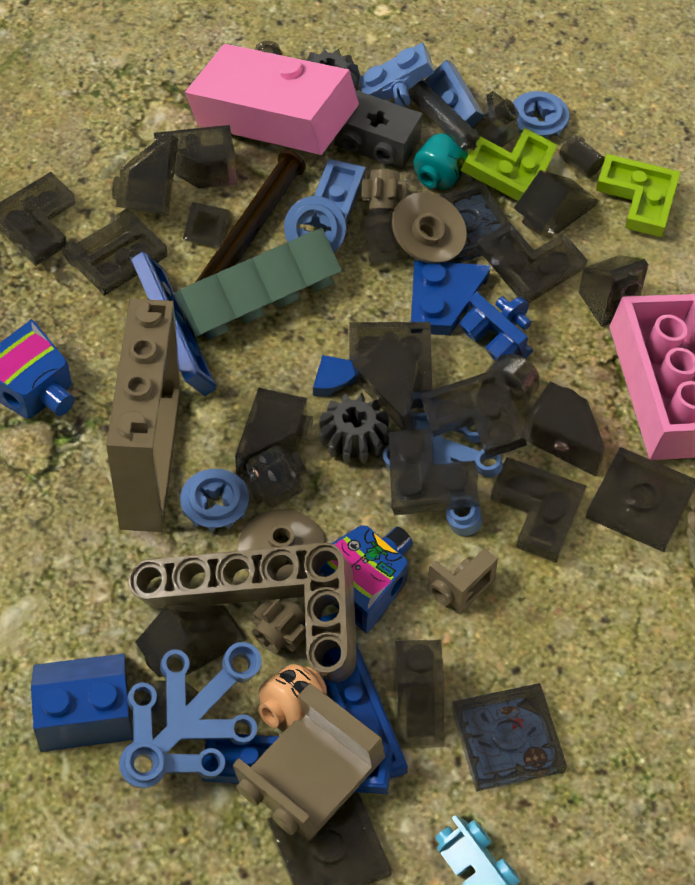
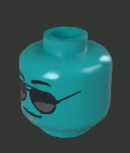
[413,133,468,190]

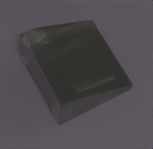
[183,202,234,248]

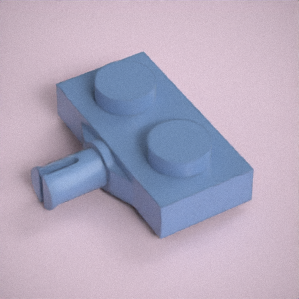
[359,42,435,107]

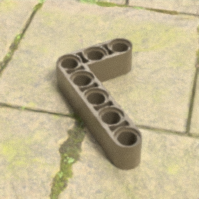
[128,543,357,683]

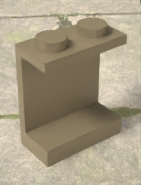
[233,683,385,841]

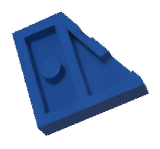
[410,260,490,335]

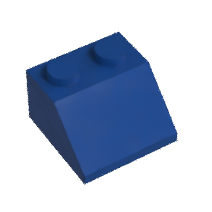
[31,654,133,752]

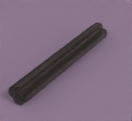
[408,80,480,151]

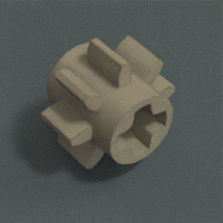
[361,169,408,213]
[252,597,306,653]

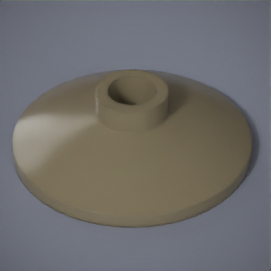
[392,192,467,264]
[238,509,325,581]

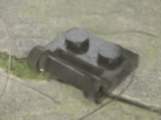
[62,208,168,296]

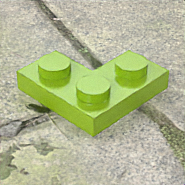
[460,128,558,206]
[596,153,681,237]

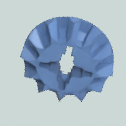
[510,91,569,139]
[284,196,347,252]
[180,469,249,532]

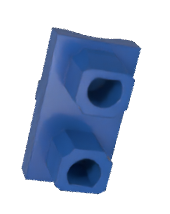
[459,291,533,367]

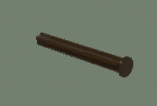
[195,150,306,282]

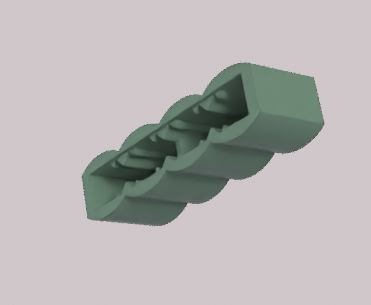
[174,228,342,340]

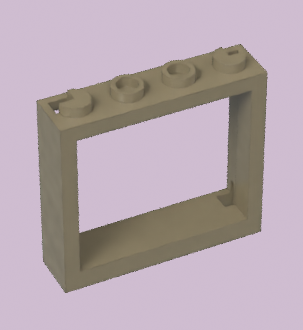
[106,298,182,532]

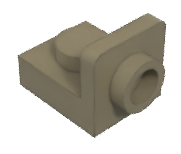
[427,548,498,614]

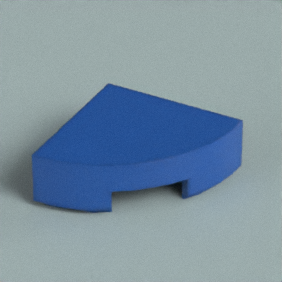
[313,355,362,397]

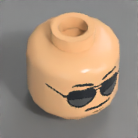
[258,664,327,731]

